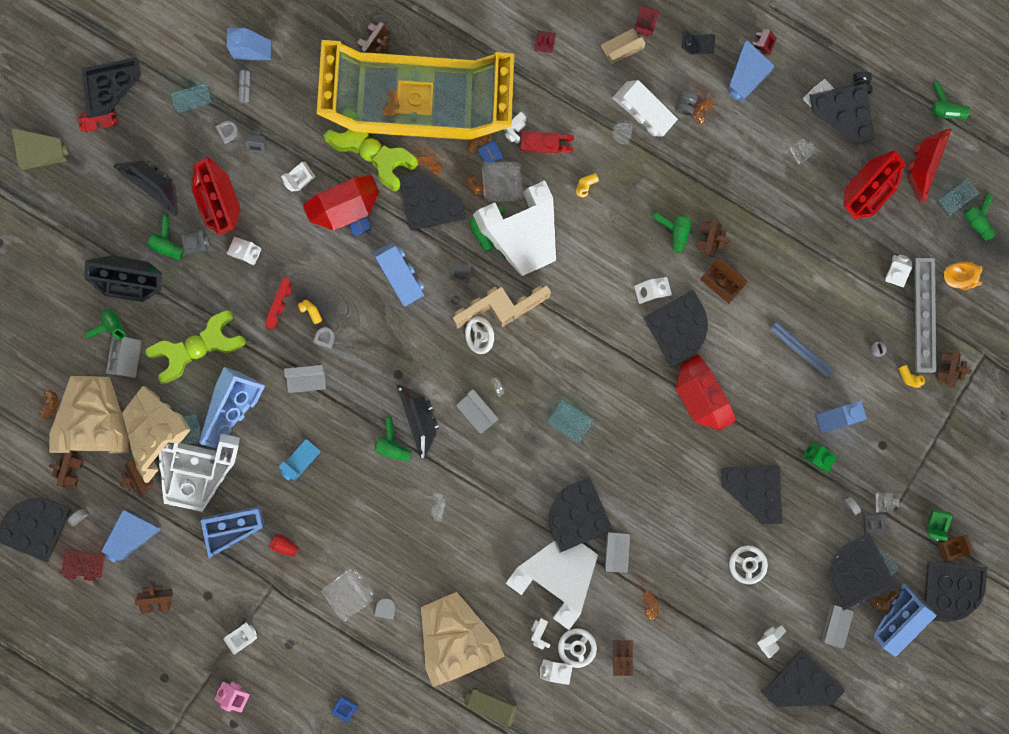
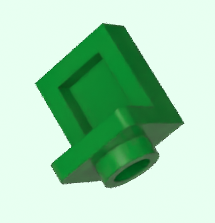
[802,442,837,473]
[926,508,953,541]

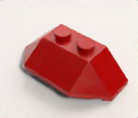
[906,128,952,203]
[843,150,905,219]
[192,157,241,235]
[302,174,379,231]
[675,354,736,430]

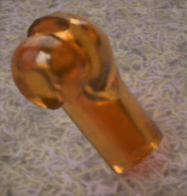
[382,90,400,117]
[693,98,714,124]
[466,134,492,154]
[417,155,443,174]
[465,176,492,194]
[39,390,58,420]
[643,590,659,621]
[872,591,899,611]

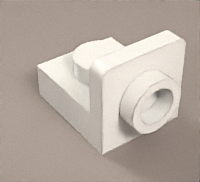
[504,112,526,144]

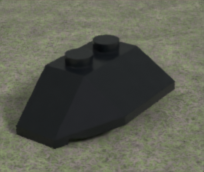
[113,160,178,216]
[84,255,162,302]
[397,385,439,460]

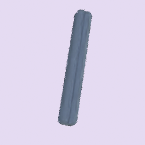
[770,322,834,377]

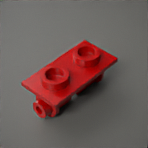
[76,109,118,132]

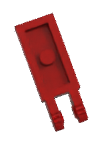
[520,131,574,154]
[265,277,293,330]

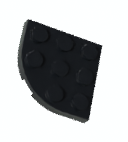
[643,290,708,368]
[549,477,613,553]
[0,498,71,562]
[830,533,896,611]
[924,561,987,622]

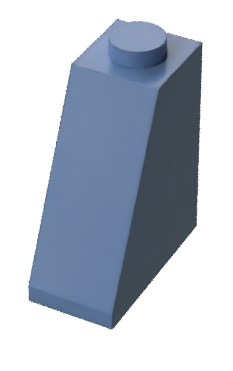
[227,28,272,60]
[728,41,775,102]
[816,401,867,433]
[101,510,161,562]

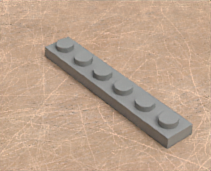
[914,258,936,373]

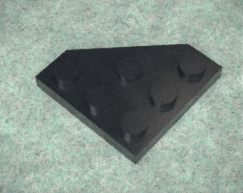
[82,57,141,118]
[809,82,874,143]
[398,171,466,231]
[721,466,782,524]
[762,650,845,707]

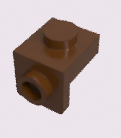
[938,535,973,562]

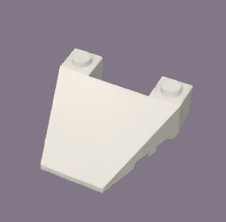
[473,181,556,276]
[159,434,240,512]
[506,541,598,630]

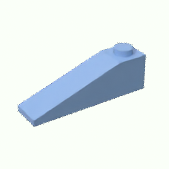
[199,367,265,449]

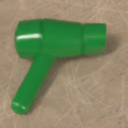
[931,81,970,119]
[964,193,997,241]
[469,206,505,253]
[653,212,691,253]
[147,214,184,261]
[84,309,126,340]
[374,416,412,462]

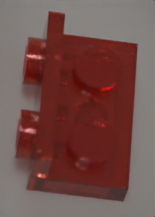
[59,550,105,581]

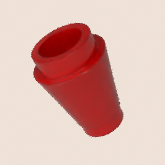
[268,533,299,557]

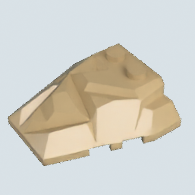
[49,376,129,454]
[122,386,190,483]
[421,592,504,687]

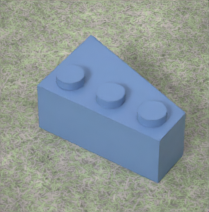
[372,242,424,307]
[201,506,264,558]
[873,583,937,657]

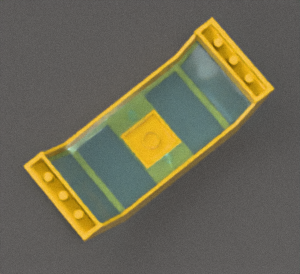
[317,40,514,140]

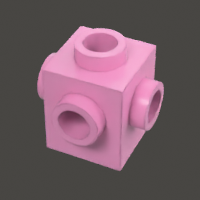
[214,681,250,712]

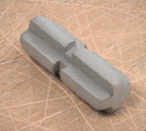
[238,70,250,103]

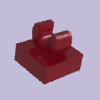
[752,29,777,55]
[534,30,556,53]

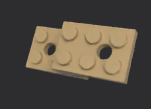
[453,285,551,329]

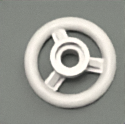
[465,316,494,354]
[729,545,768,584]
[558,628,597,668]

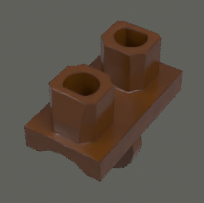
[357,22,390,54]
[696,219,730,257]
[937,350,972,388]
[49,453,84,487]
[119,460,155,496]
[135,581,173,614]
[613,640,633,676]

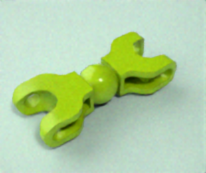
[323,109,418,191]
[145,310,246,384]

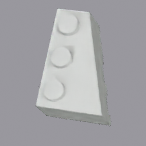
[612,80,678,136]

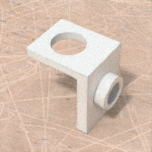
[634,277,672,304]

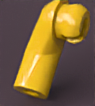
[576,173,599,197]
[298,300,322,324]
[898,365,925,388]

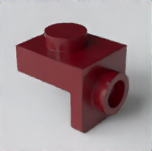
[634,5,659,36]

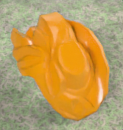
[944,262,982,290]

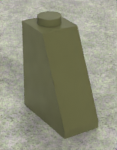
[11,129,69,170]
[464,688,518,727]

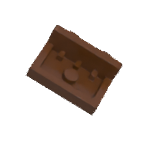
[700,257,748,304]

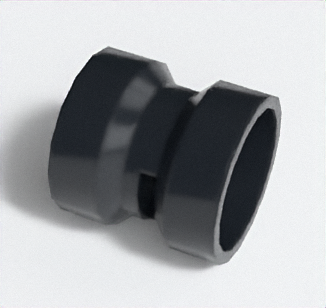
[853,72,873,94]

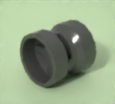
[675,91,698,116]

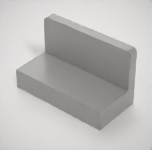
[106,336,142,378]
[284,365,326,393]
[457,390,498,434]
[604,532,630,573]
[821,605,854,648]

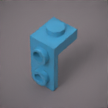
[279,439,320,481]

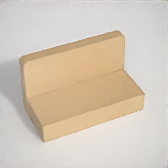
[601,29,645,65]

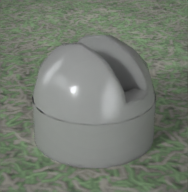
[870,341,887,357]

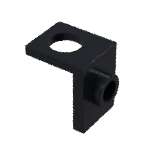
[681,30,715,55]

